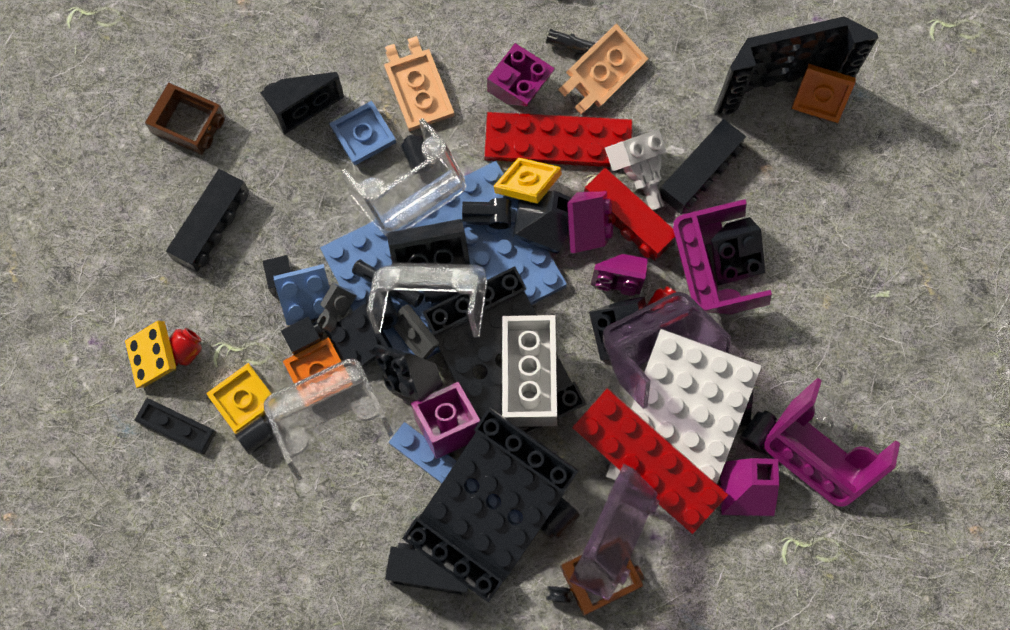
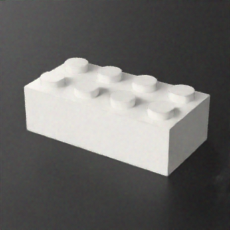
[502,315,557,427]

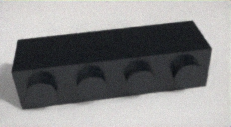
[660,119,746,214]
[166,169,249,272]

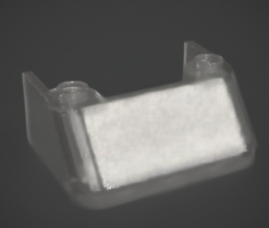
[341,118,466,236]
[366,263,487,337]
[264,359,394,481]

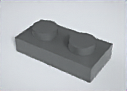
[393,304,440,359]

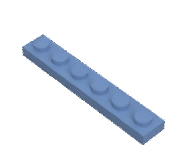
[388,422,523,523]

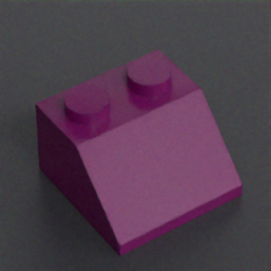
[568,191,613,253]

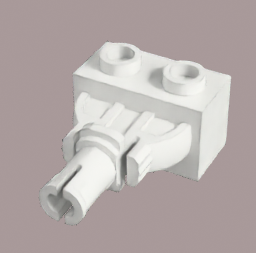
[605,129,667,210]

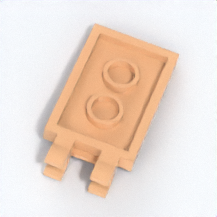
[558,24,648,114]
[384,36,454,132]

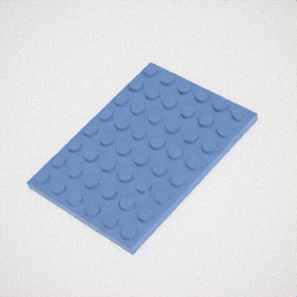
[320,161,567,358]

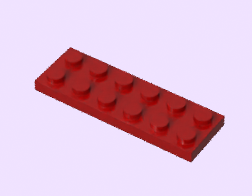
[484,112,632,167]
[572,387,728,534]

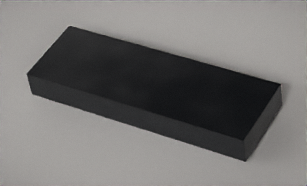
[134,398,216,455]

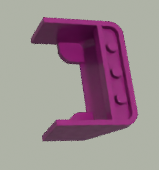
[673,199,772,314]
[765,378,900,507]

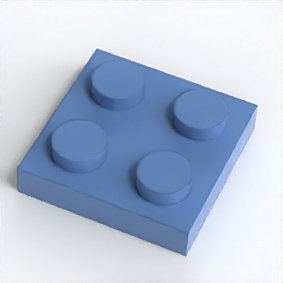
[329,101,396,166]
[274,264,330,325]

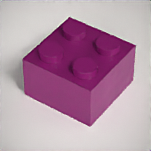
[411,382,480,459]

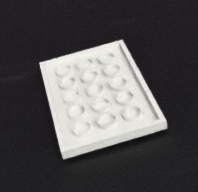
[606,329,761,490]

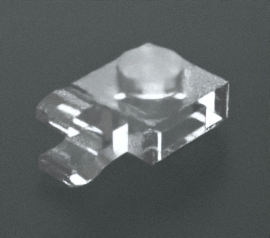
[814,393,852,438]

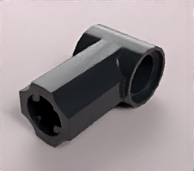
[462,198,512,229]

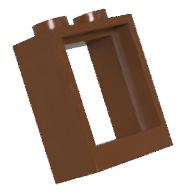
[145,82,225,155]
[560,537,645,616]

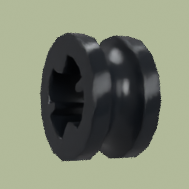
[546,586,571,603]

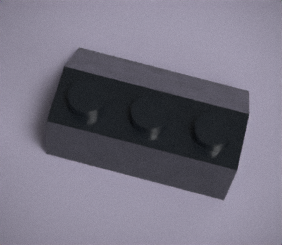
[387,219,472,288]

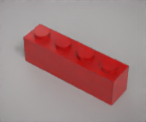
[584,168,676,261]

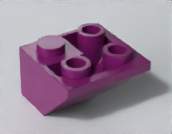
[487,43,555,106]
[591,254,648,296]
[720,458,779,517]

